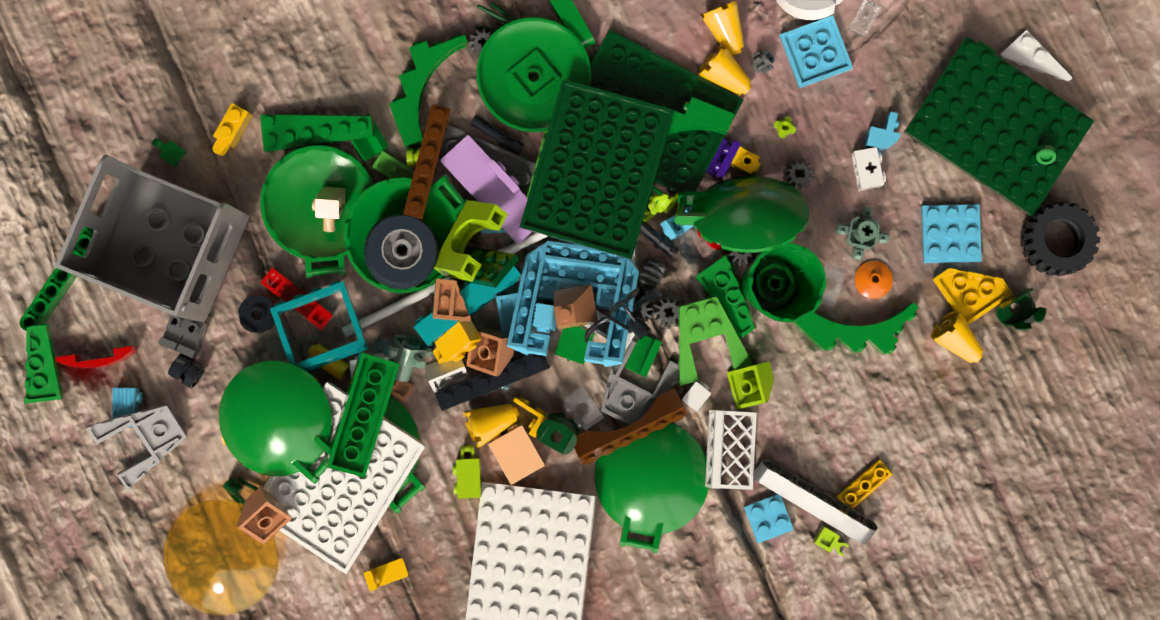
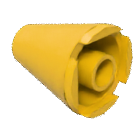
[701,0,744,56]
[698,44,752,95]
[930,311,983,363]
[463,404,519,447]

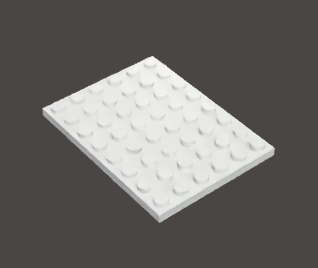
[263,382,426,574]
[466,482,596,620]

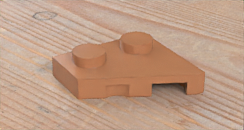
[432,279,471,322]

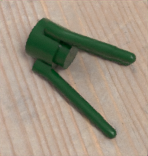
[475,2,516,32]
[223,476,258,510]

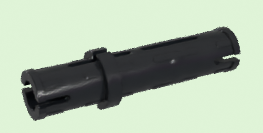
[470,114,525,155]
[640,220,679,258]

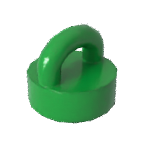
[1036,145,1056,165]

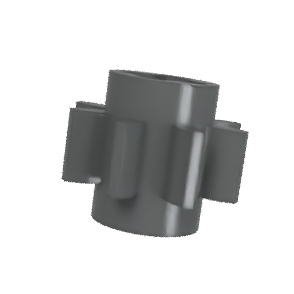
[751,49,775,74]

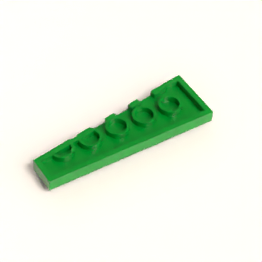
[260,115,375,153]

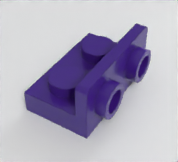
[706,139,741,180]

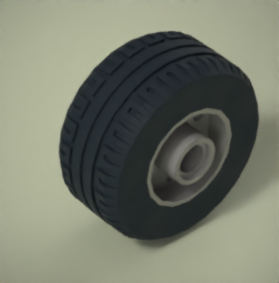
[364,213,439,289]

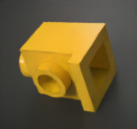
[730,146,761,175]

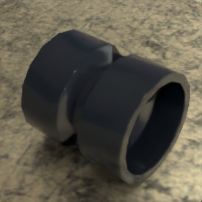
[168,354,205,389]

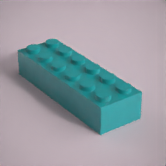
[414,266,521,347]

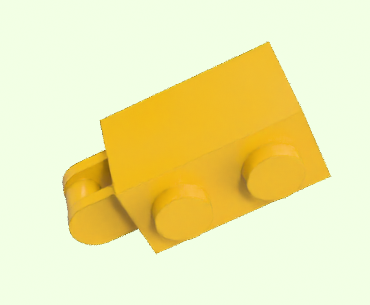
[213,103,253,156]
[433,321,482,364]

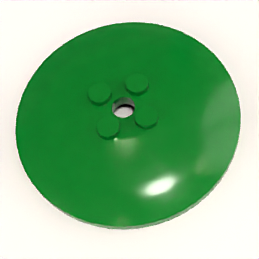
[476,17,591,132]

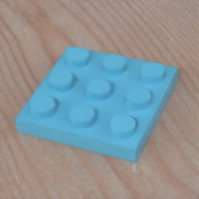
[779,15,853,89]
[921,204,982,263]

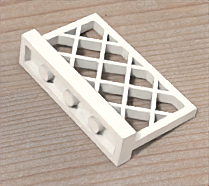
[705,410,757,490]

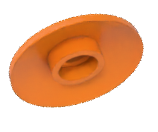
[854,261,893,299]

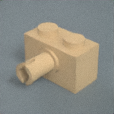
[312,187,346,232]

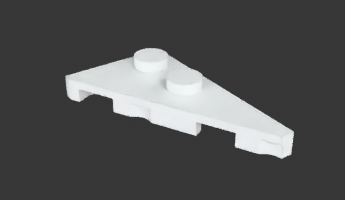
[999,30,1072,82]

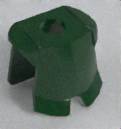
[995,288,1047,330]
[536,413,581,455]

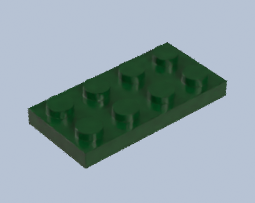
[447,246,519,288]

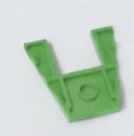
[678,296,753,386]

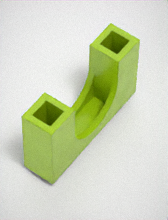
[434,200,508,282]

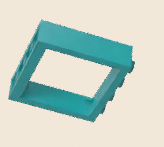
[270,281,369,371]

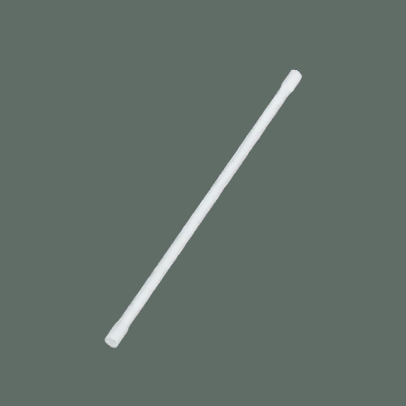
[342,232,548,338]

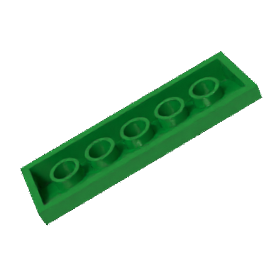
[325,352,400,478]

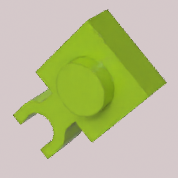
[812,525,849,556]

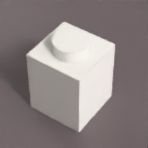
[681,381,711,412]

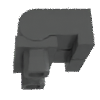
[158,315,208,359]

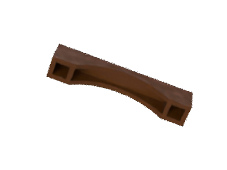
[403,104,451,220]
[574,388,687,465]

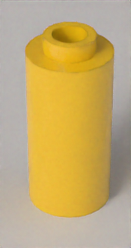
[307,343,350,381]

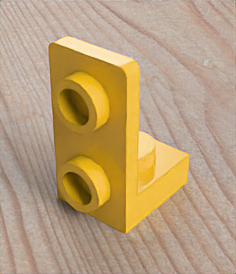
[513,396,547,438]
[363,558,409,591]

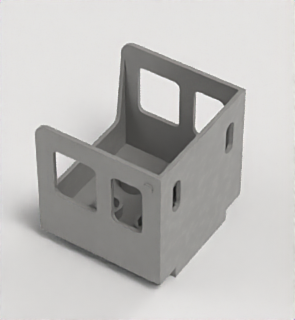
[54,154,250,323]

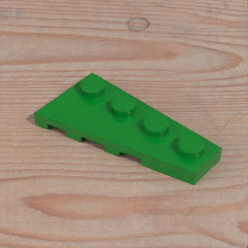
[696,254,757,339]
[24,323,64,404]

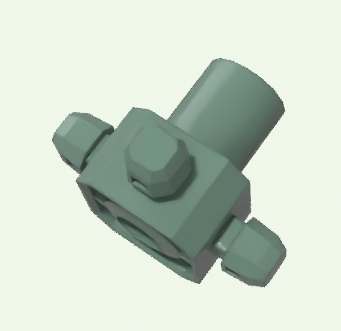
[835,206,890,261]
[383,335,433,382]

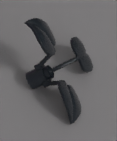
[584,288,662,343]

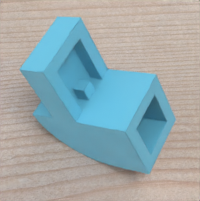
[863,112,901,151]
[660,205,694,240]

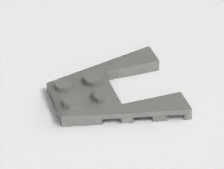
[601,341,679,426]
[86,403,186,491]

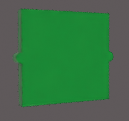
[554,326,595,365]

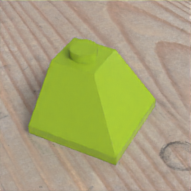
[727,361,774,410]

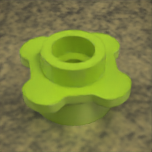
[774,116,796,138]

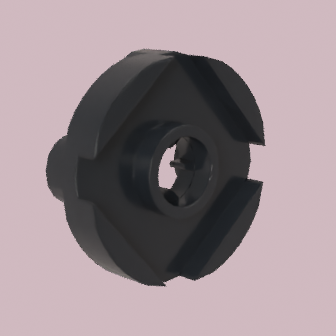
[238,295,275,334]

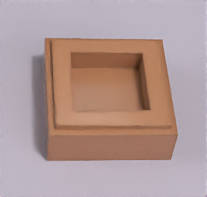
[391,380,415,402]

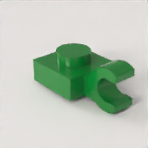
[151,137,187,167]

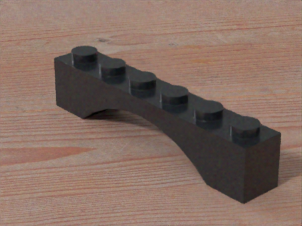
[435,354,550,411]

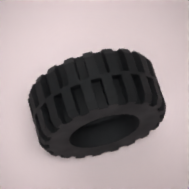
[1020,201,1100,276]

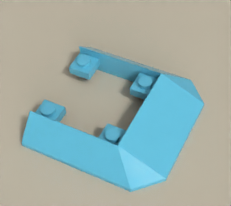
[507,241,639,367]

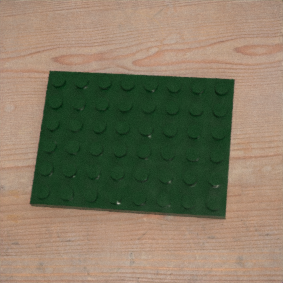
[590,30,744,193]
[904,36,1094,217]
[519,79,675,260]

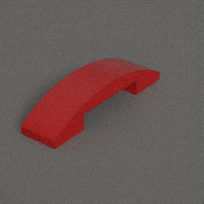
[260,267,333,330]
[55,346,138,368]

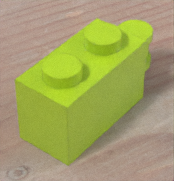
[453,445,482,499]

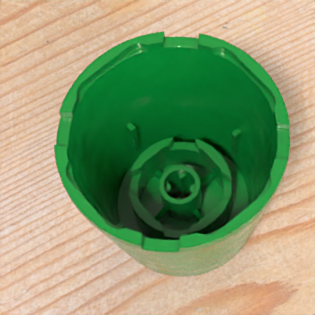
[742,243,826,322]

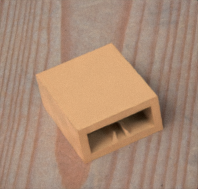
[488,424,545,485]

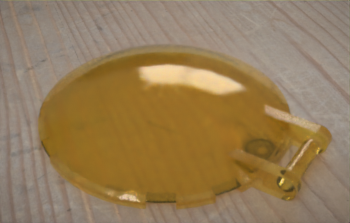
[163,499,279,615]

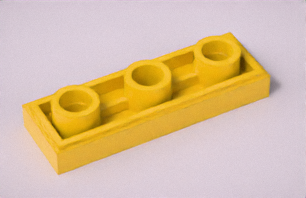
[836,459,893,509]

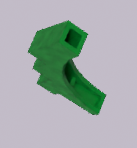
[389,34,468,149]
[663,97,735,136]
[791,302,919,355]

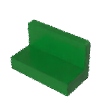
[351,114,388,161]
[625,336,662,377]

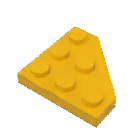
[932,268,1013,325]

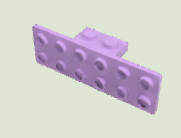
[440,135,532,244]

